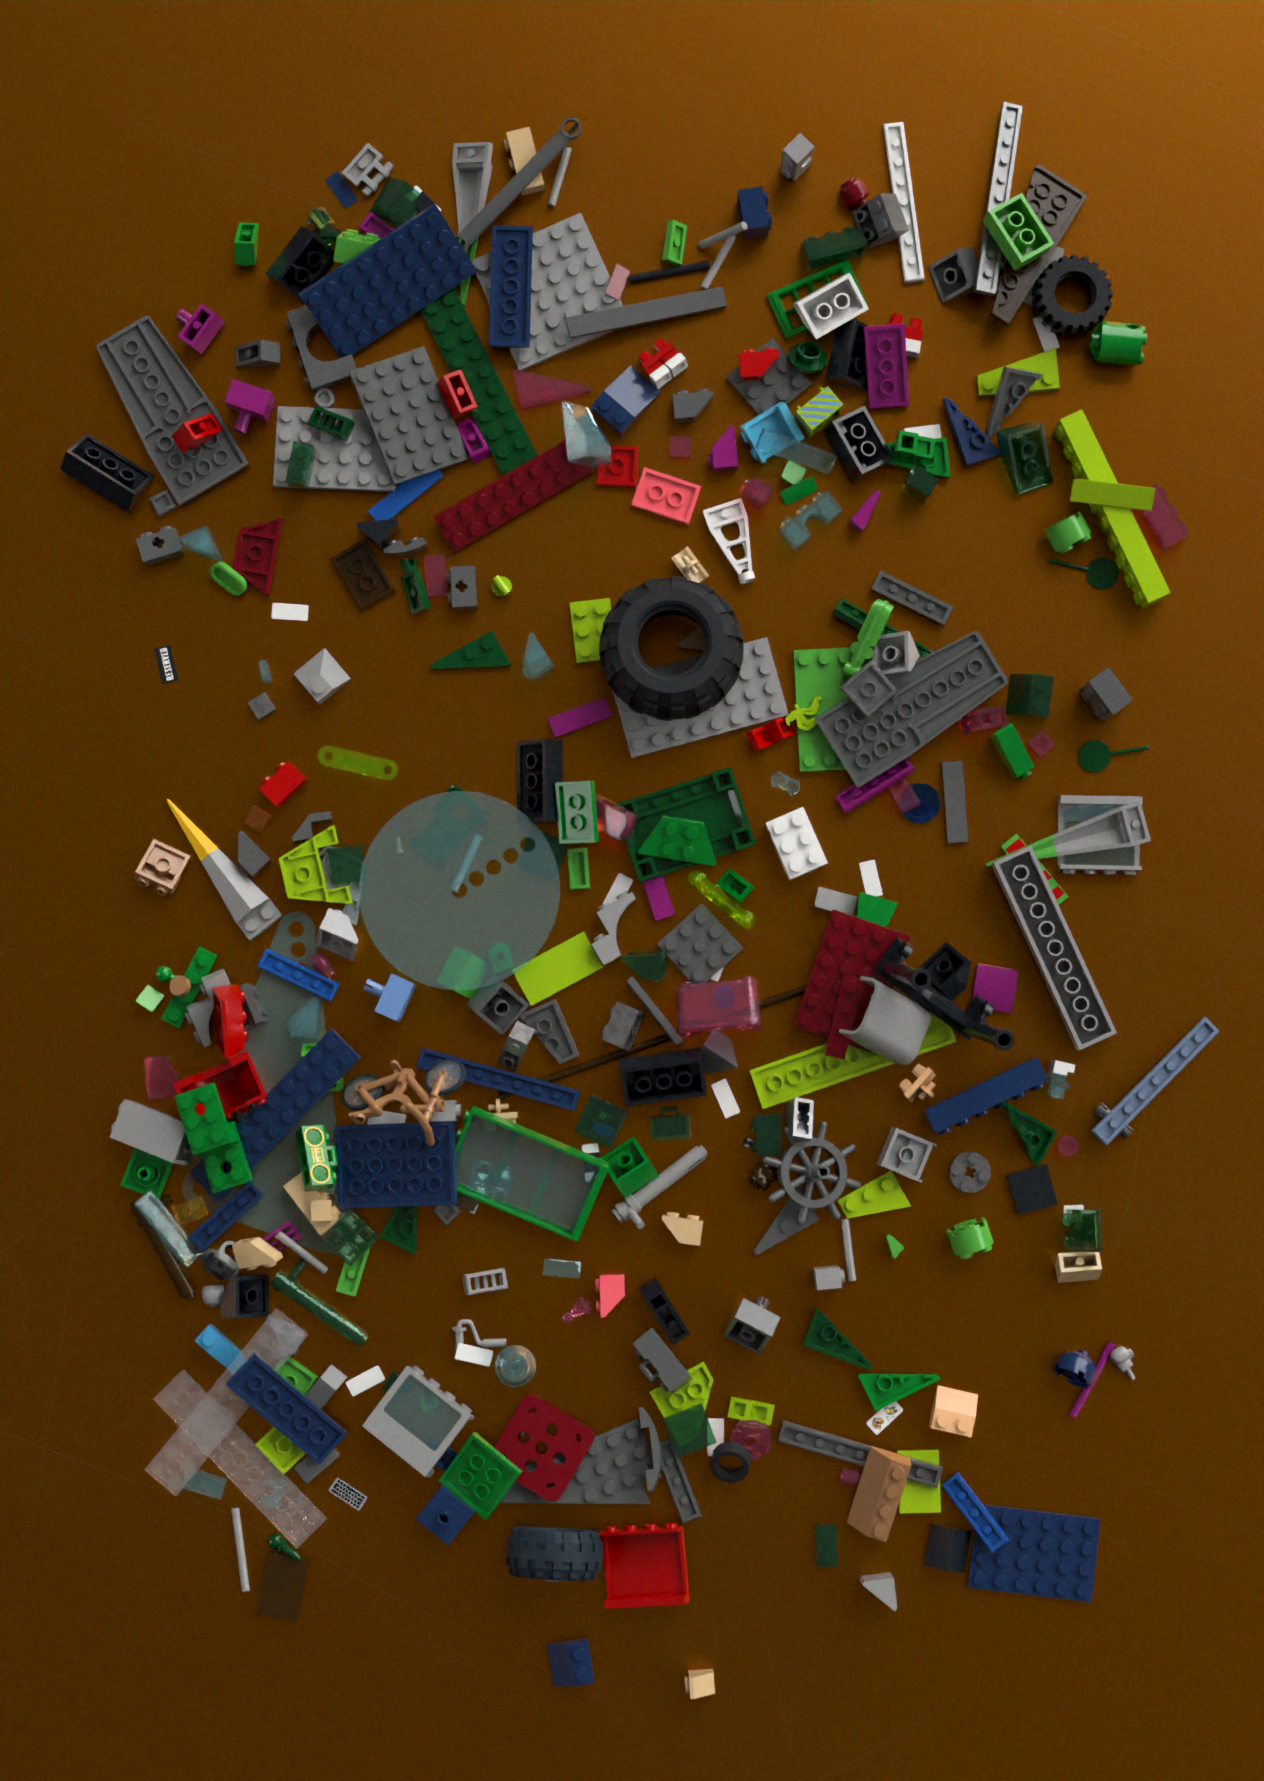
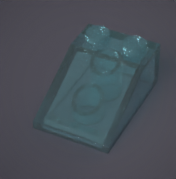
[562,401,611,468]

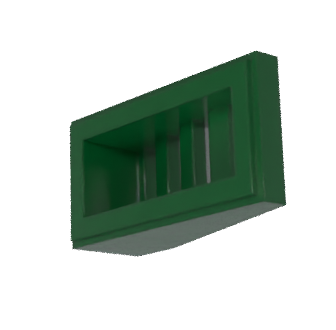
[307,406,355,441]

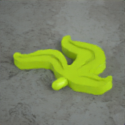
[785,696,822,731]

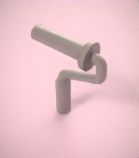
[452,1319,506,1360]

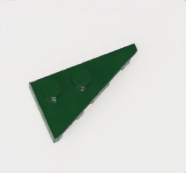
[1002,1101,1058,1166]
[802,1308,872,1370]

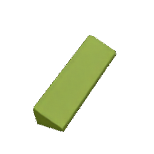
[1070,479,1155,511]

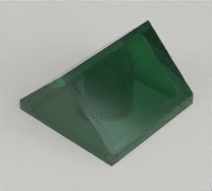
[369,177,422,228]

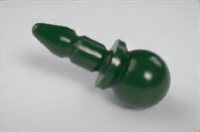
[268,1533,301,1560]

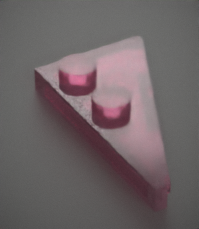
[512,369,590,409]

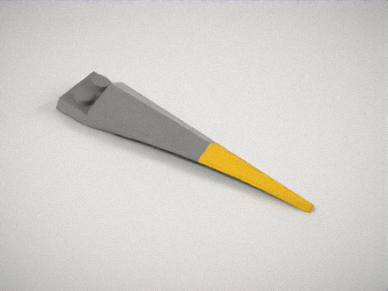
[167,799,283,941]

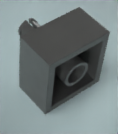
[723,1297,780,1355]

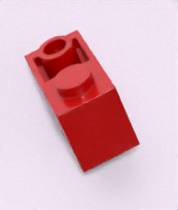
[738,348,780,382]

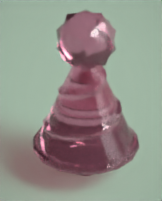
[562,1297,592,1323]

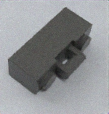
[633,1328,693,1394]

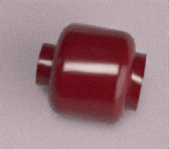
[839,177,869,209]

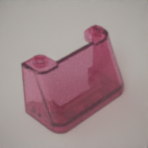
[676,976,762,1038]

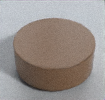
[169,975,191,997]

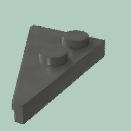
[985,366,1042,437]
[754,1186,819,1255]

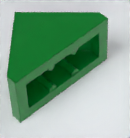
[716,868,754,904]

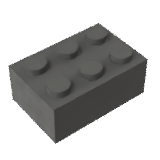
[1080,667,1133,722]

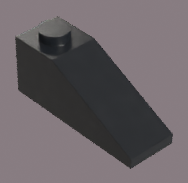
[639,1278,690,1345]

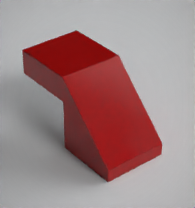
[746,716,795,752]

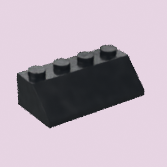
[60,433,154,512]
[517,739,563,824]

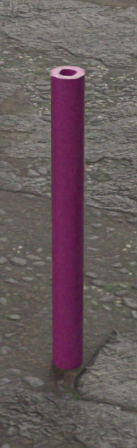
[1069,1341,1116,1418]

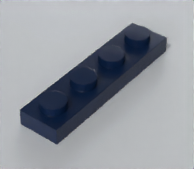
[188,1181,264,1252]

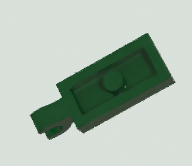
[400,557,431,615]

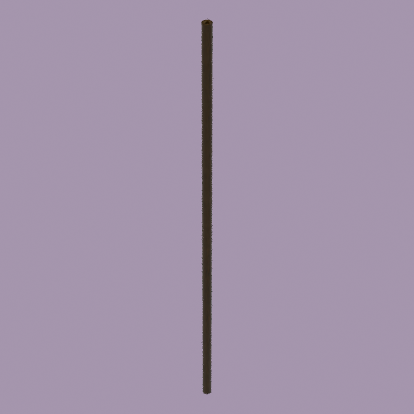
[498,984,807,1100]

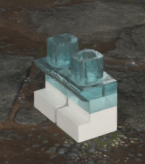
[1045,1059,1076,1099]

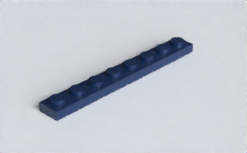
[416,1048,580,1112]

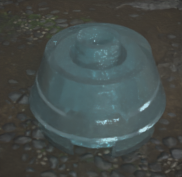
[495,1345,536,1387]

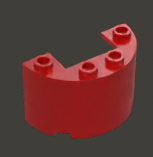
[173,1051,268,1120]

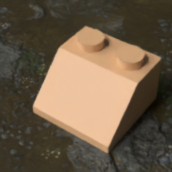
[928,1385,978,1437]

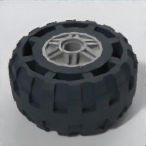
[506,1526,603,1582]

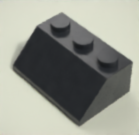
[265,226,335,303]
[825,320,868,391]
[824,406,894,482]

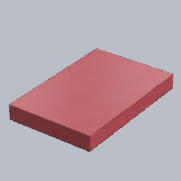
[631,467,701,525]

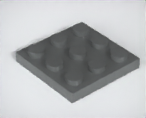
[726,338,812,415]
[657,903,743,989]

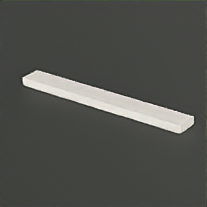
[883,122,925,283]

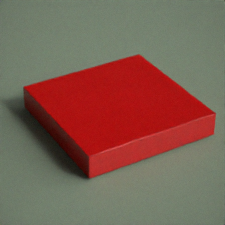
[596,445,638,488]

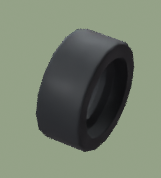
[710,1441,751,1483]

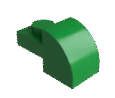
[895,430,935,460]

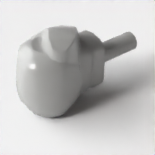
[202,1284,225,1307]
[1110,1346,1135,1380]

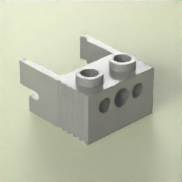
[876,1126,937,1183]

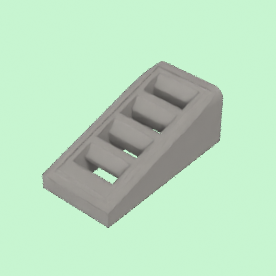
[462,1268,508,1295]

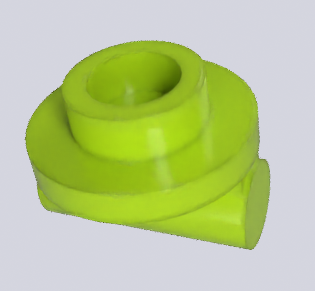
[491,575,512,597]

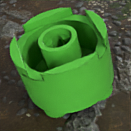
[1044,511,1091,554]
[947,1217,994,1259]

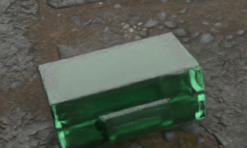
[649,1106,692,1141]

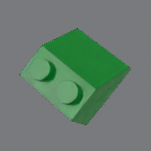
[599,1136,659,1198]

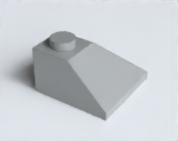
[294,648,351,705]
[316,908,359,961]

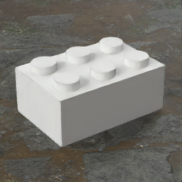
[765,807,828,881]

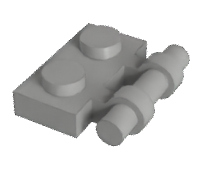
[342,143,394,197]

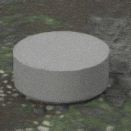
[314,388,335,408]

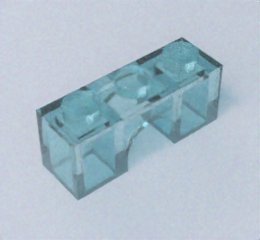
[779,491,843,551]

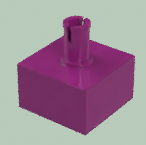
[225,379,275,434]

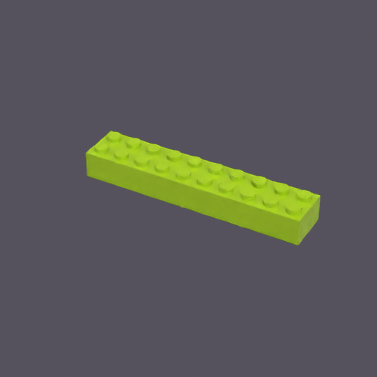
[1054,409,1171,609]

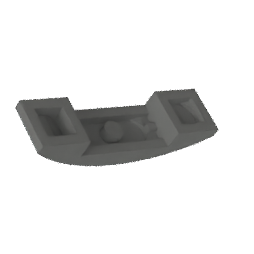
[639,1407,662,1493]

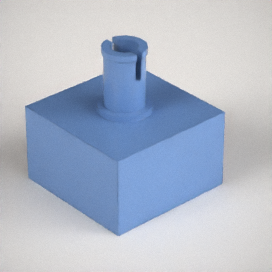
[363,973,416,1022]

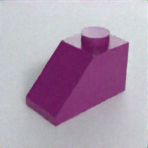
[708,426,738,472]

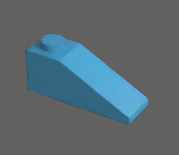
[195,1323,249,1373]

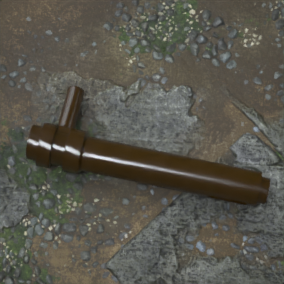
[130,1194,196,1301]

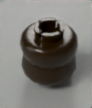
[748,1161,778,1191]

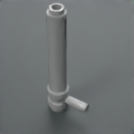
[612,1145,708,1229]

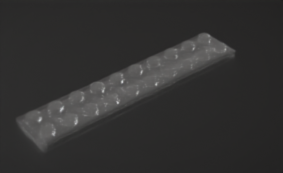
[145,1308,309,1496]
[154,1369,327,1549]

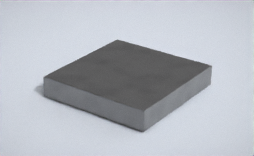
[840,660,898,718]

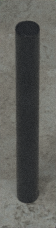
[629,260,710,283]

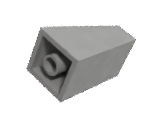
[110,1099,194,1166]

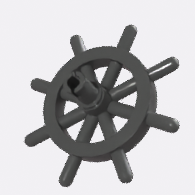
[763,1121,861,1225]

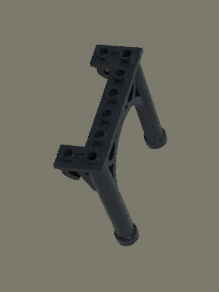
[873,936,1015,1051]

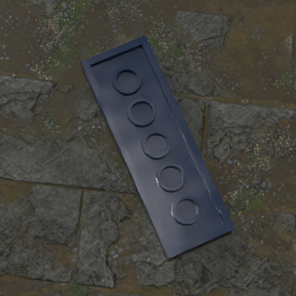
[489,225,533,348]
[226,1352,347,1465]

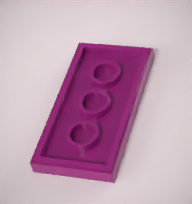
[864,324,909,409]

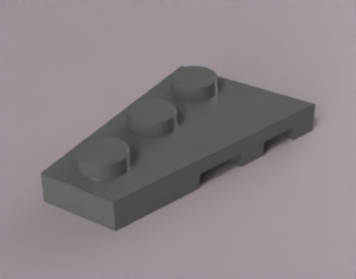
[519,999,580,1064]

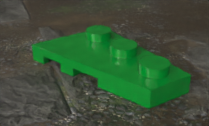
[886,438,951,479]

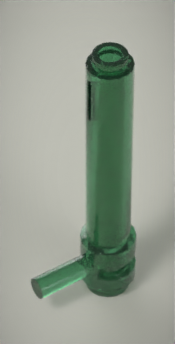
[270,1258,369,1346]

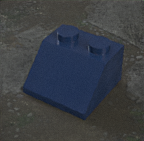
[547,1637,595,1686]

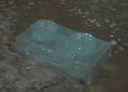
[181,1467,228,1500]

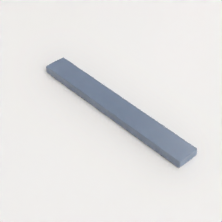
[1091,1017,1219,1146]

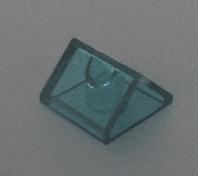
[178,525,223,562]

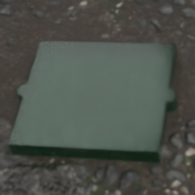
[328,845,366,885]

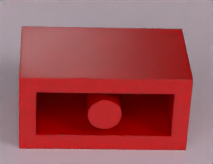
[437,369,478,419]
[259,761,307,808]

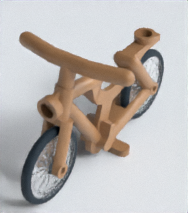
[342,1059,466,1146]

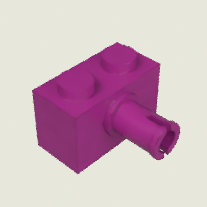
[175,304,225,355]

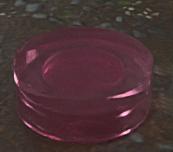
[1057,1136,1078,1157]

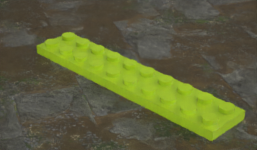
[749,1012,957,1109]

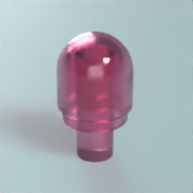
[311,952,335,978]
[839,1469,862,1486]

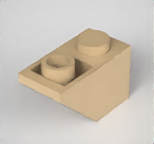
[662,1212,703,1246]
[232,1237,283,1271]
[685,1669,715,1699]

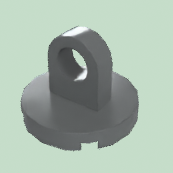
[200,1241,240,1282]

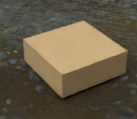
[310,1200,332,1221]

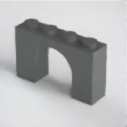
[285,306,357,393]

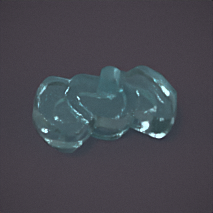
[771,771,800,795]

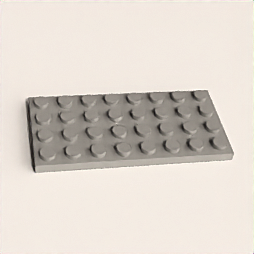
[613,637,789,758]

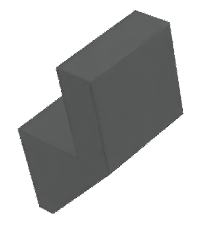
[292,811,333,843]
[305,1364,347,1409]

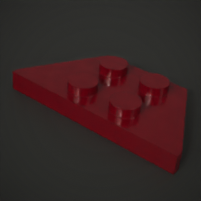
[232,517,283,596]

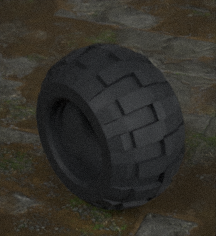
[599,576,744,721]

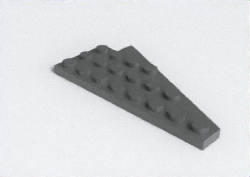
[500,1418,662,1504]

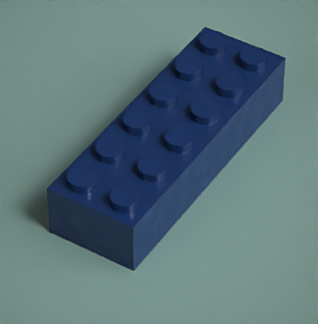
[922,1058,1048,1135]

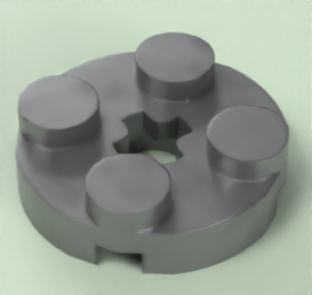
[949,1152,991,1193]

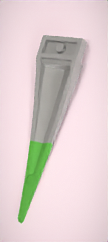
[452,142,493,307]
[986,801,1151,866]

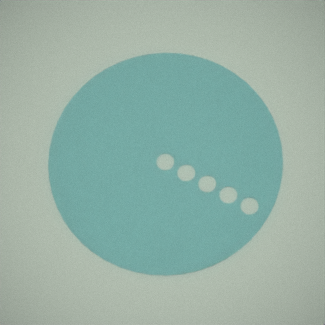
[359,791,560,990]

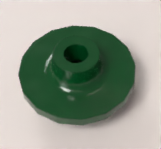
[788,341,828,373]

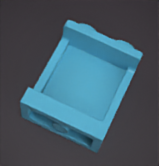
[739,402,805,463]

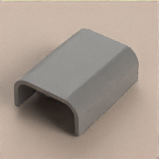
[839,976,931,1065]

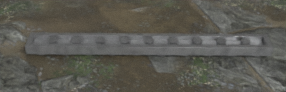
[974,102,1023,297]

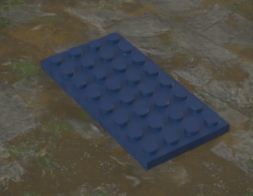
[299,203,478,358]

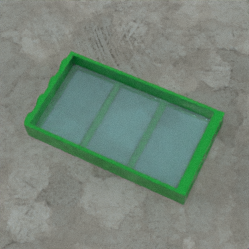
[455,1106,610,1242]

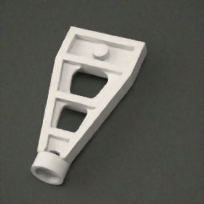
[703,498,756,584]

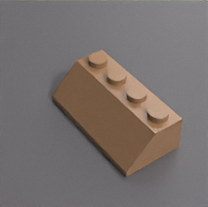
[846,1446,911,1542]

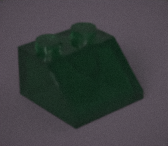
[1005,674,1054,720]

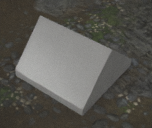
[872,631,919,675]
[859,1572,897,1611]

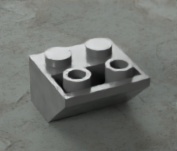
[852,193,909,249]

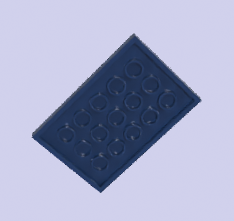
[335,1121,458,1209]
[967,1504,1100,1602]

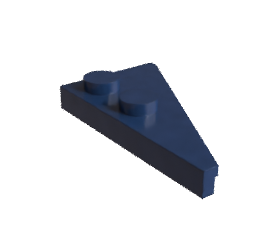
[942,397,1003,466]

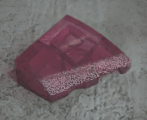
[144,1056,180,1100]

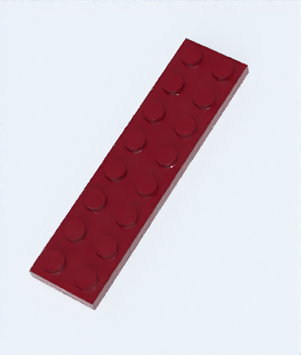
[432,435,593,553]

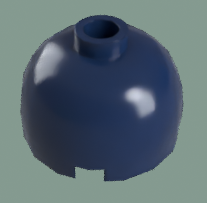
[1053,1350,1096,1388]

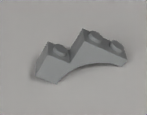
[591,891,636,966]
[185,968,231,1047]

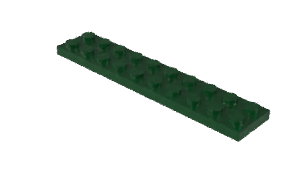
[420,288,537,476]

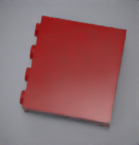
[599,1522,690,1609]

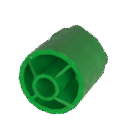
[1089,321,1147,365]

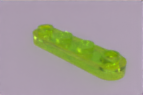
[318,746,398,781]
[687,870,755,930]

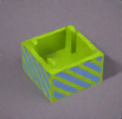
[795,386,843,439]

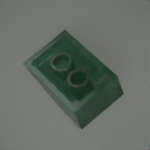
[996,420,1054,494]
[1063,1208,1102,1252]

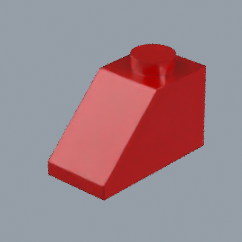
[172,413,223,452]

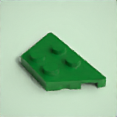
[638,815,717,866]

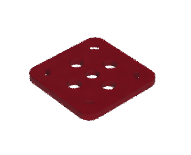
[494,1395,595,1502]

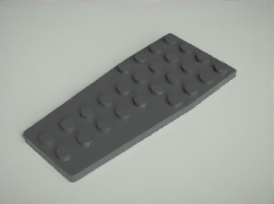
[97,316,249,506]
[814,631,1008,788]

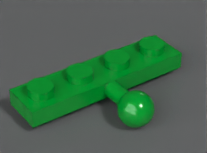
[155,946,217,1028]

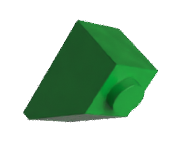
[234,222,259,266]

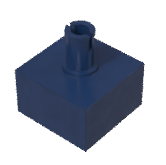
[416,1484,475,1545]

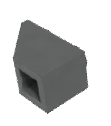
[672,389,713,423]

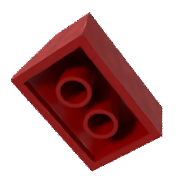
[212,984,248,1059]

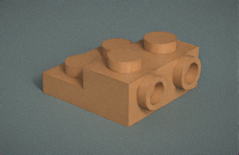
[135,839,191,896]

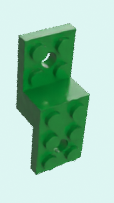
[174,1083,253,1193]

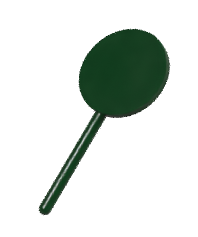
[1049,557,1119,590]
[1078,740,1149,772]

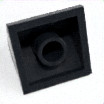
[357,519,400,552]
[924,1523,972,1572]

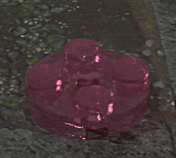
[730,1420,771,1461]

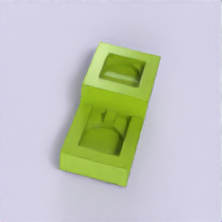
[727,1397,775,1425]

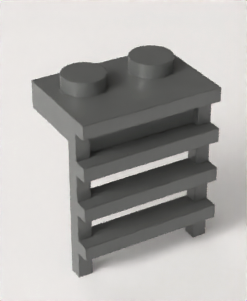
[240,983,268,1030]

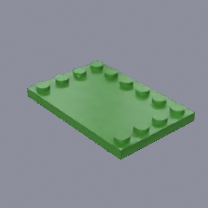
[793,647,872,772]

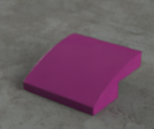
[971,963,1018,1013]

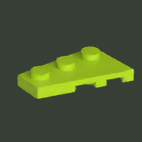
[837,1170,911,1219]

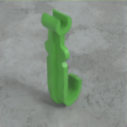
[842,599,894,678]

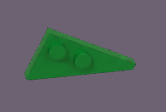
[858,1373,940,1411]

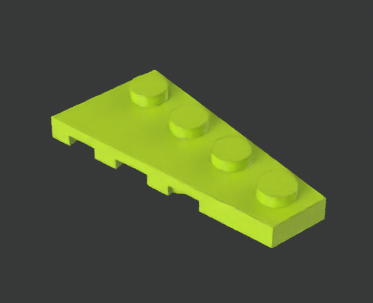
[977,348,1060,397]

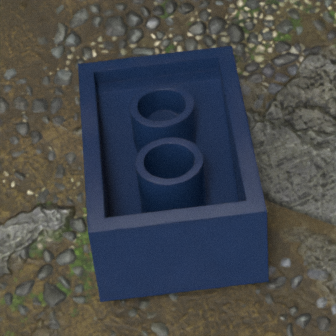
[591,365,661,437]

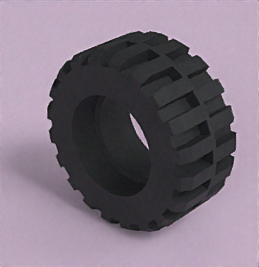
[1032,255,1113,337]

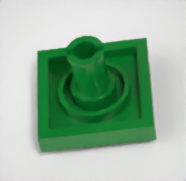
[120,1148,174,1200]

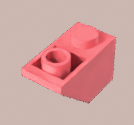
[596,1274,625,1317]

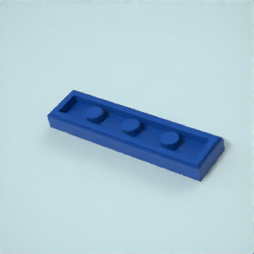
[368,470,444,521]
[257,948,340,1002]
[942,1472,1010,1553]

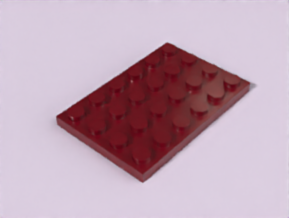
[793,909,911,1053]

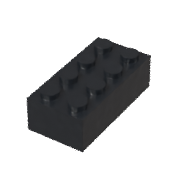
[619,1048,707,1107]

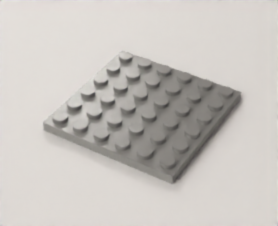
[473,213,623,372]

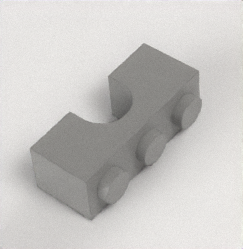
[780,133,815,181]

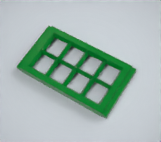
[766,260,867,339]

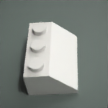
[793,273,869,339]

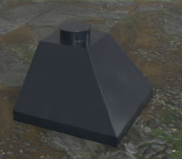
[920,942,972,1002]
[220,1274,269,1318]

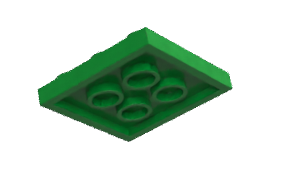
[439,1432,523,1521]

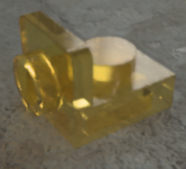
[171,1196,207,1226]

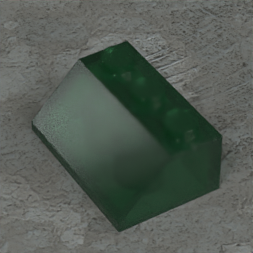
[800,226,868,271]

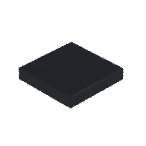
[1007,1164,1058,1215]

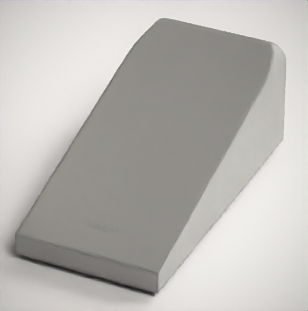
[813,887,858,916]

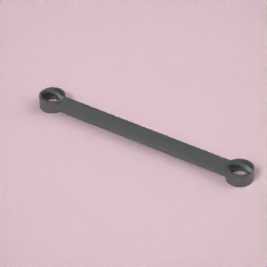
[455,117,582,253]

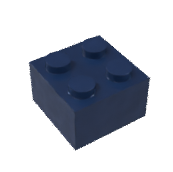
[737,186,772,240]

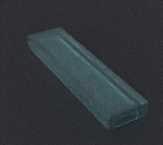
[755,428,838,474]
[134,1190,202,1268]

